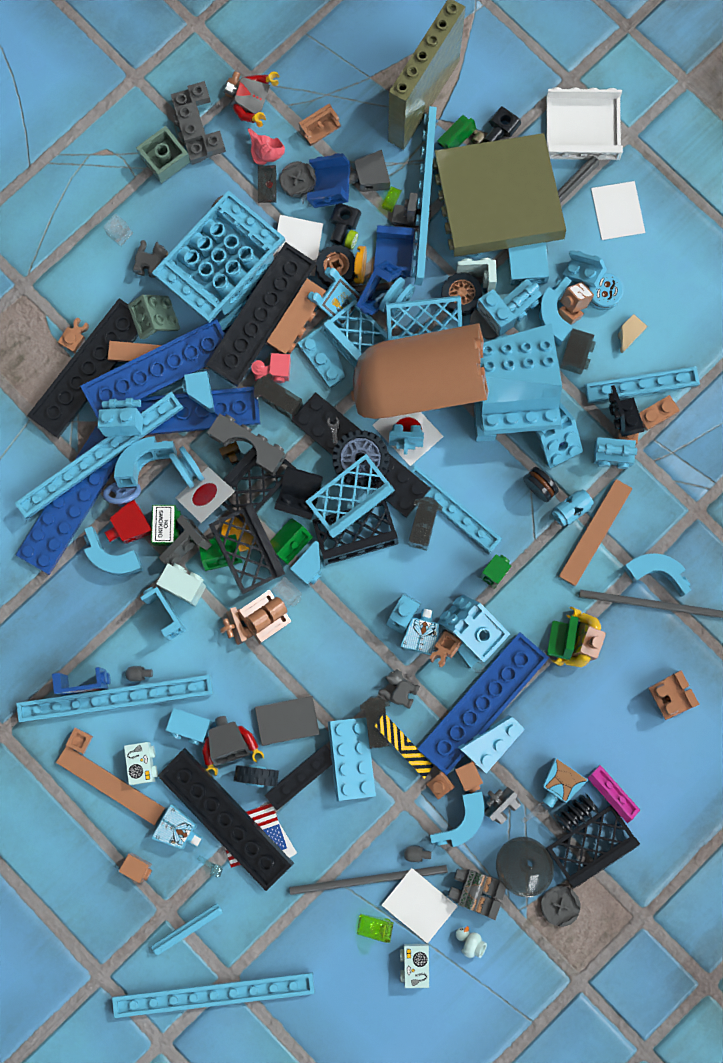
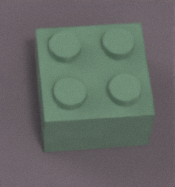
[136,126,190,184]

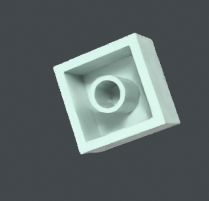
[157,563,206,606]

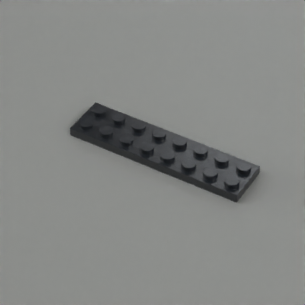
[205,242,317,387]
[27,298,139,439]
[291,392,431,518]
[158,748,294,891]

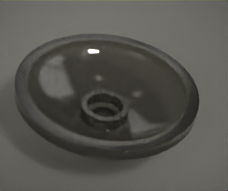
[496,837,554,897]

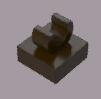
[219,441,241,465]

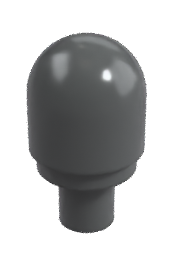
[125,666,153,682]
[404,846,432,863]

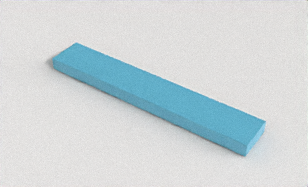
[584,366,700,403]
[411,465,502,554]

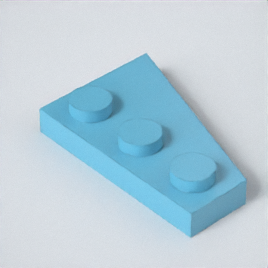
[298,325,345,389]
[458,715,524,773]

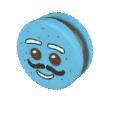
[588,273,623,310]

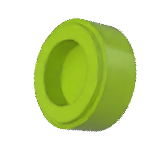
[345,230,358,250]

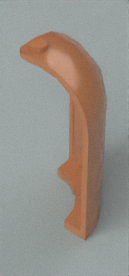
[351,323,489,419]

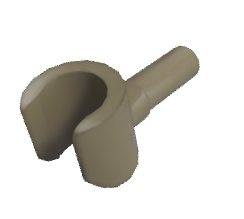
[472,130,484,144]

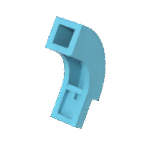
[539,276,573,347]
[114,436,177,488]
[84,526,143,576]
[622,554,691,597]
[429,791,484,847]

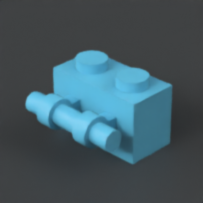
[503,279,542,322]
[98,398,143,437]
[593,437,637,469]

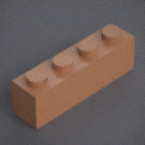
[266,279,326,354]

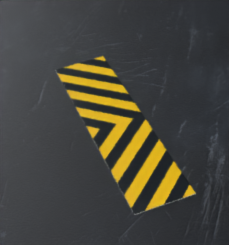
[375,713,433,779]

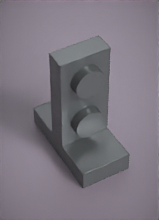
[392,193,431,229]
[159,515,212,566]

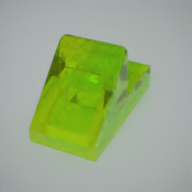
[357,914,394,943]

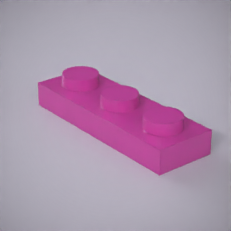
[587,765,640,823]

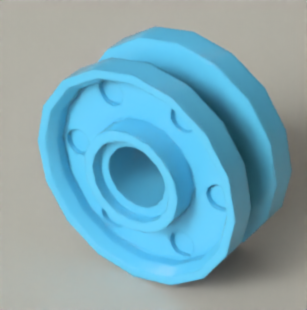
[379,277,415,319]
[169,446,205,489]

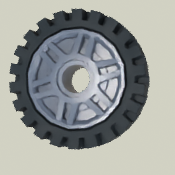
[332,430,389,487]

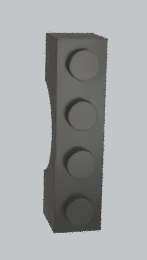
[207,414,286,476]

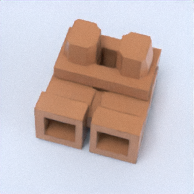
[648,670,700,720]

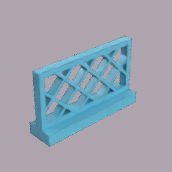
[385,296,462,341]
[320,300,387,368]
[305,454,395,538]

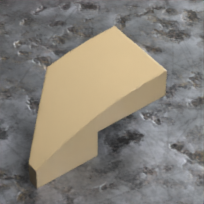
[618,314,648,353]

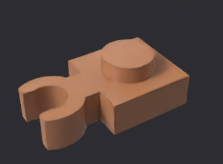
[58,318,89,353]
[430,631,462,667]

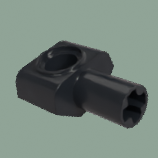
[484,106,521,143]
[329,203,361,245]

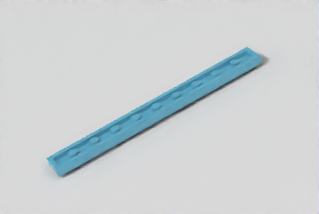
[411,106,437,286]
[15,392,183,519]
[17,675,213,723]
[112,972,315,1018]

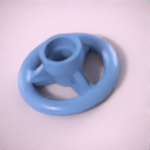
[103,482,141,507]

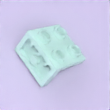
[456,258,497,293]

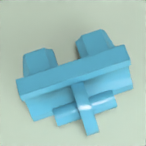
[389,424,424,455]

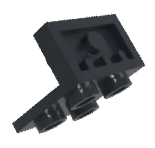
[608,385,644,437]
[274,466,323,520]

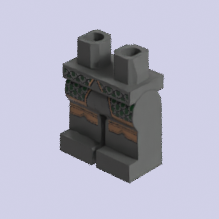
[448,869,508,920]

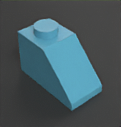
[182,371,215,413]
[290,540,321,586]

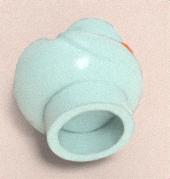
[456,926,487,958]

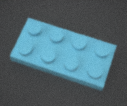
[328,717,376,801]

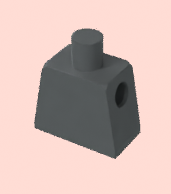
[349,150,390,192]

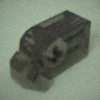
[254,373,303,420]
[409,497,443,551]
[360,696,390,749]

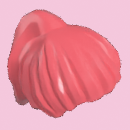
[248,128,285,165]

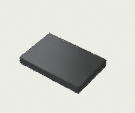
[255,696,320,746]

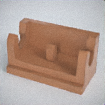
[299,104,341,146]

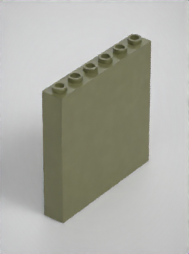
[388,0,466,150]
[432,133,566,257]

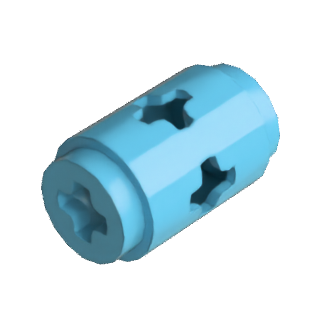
[552,489,594,527]

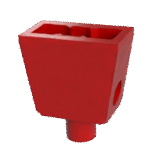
[104,500,152,544]

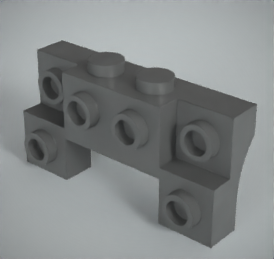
[171,81,226,165]

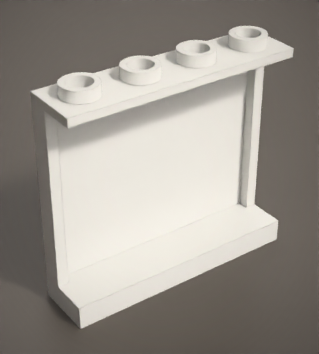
[546,87,623,160]

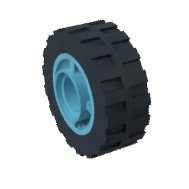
[234,765,279,787]

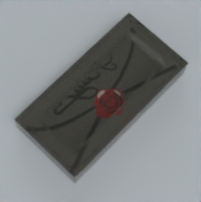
[258,165,277,203]

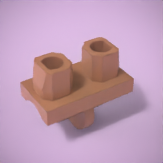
[220,607,253,645]

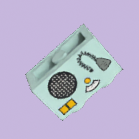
[124,742,158,785]
[400,944,429,988]

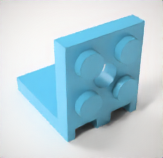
[534,402,583,468]
[437,595,510,663]

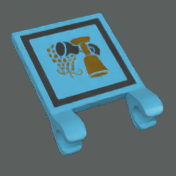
[307,267,361,328]

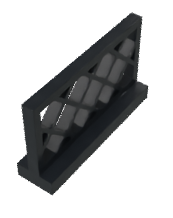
[221,447,296,524]
[312,499,399,565]
[208,504,285,594]
[547,805,640,890]

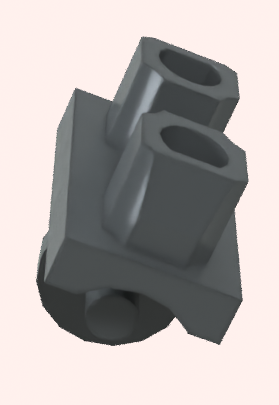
[484,787,521,824]

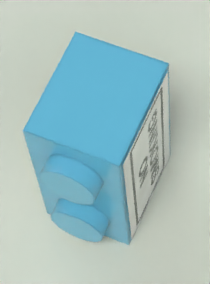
[476,289,516,336]

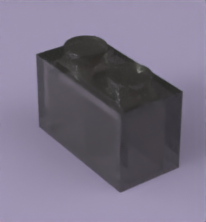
[560,328,596,375]

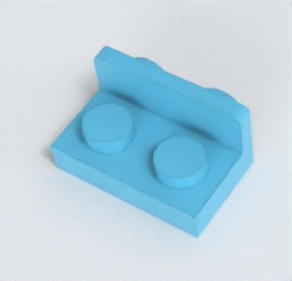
[562,250,607,287]

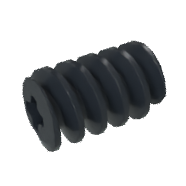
[553,793,599,833]

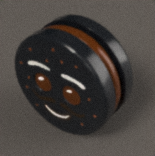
[523,467,559,502]

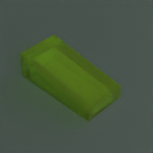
[382,186,402,212]

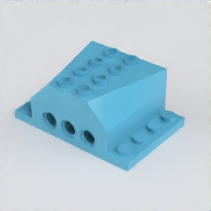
[152,190,286,323]
[479,323,562,435]

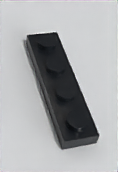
[265,744,332,810]

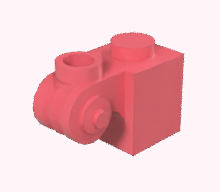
[251,353,291,383]

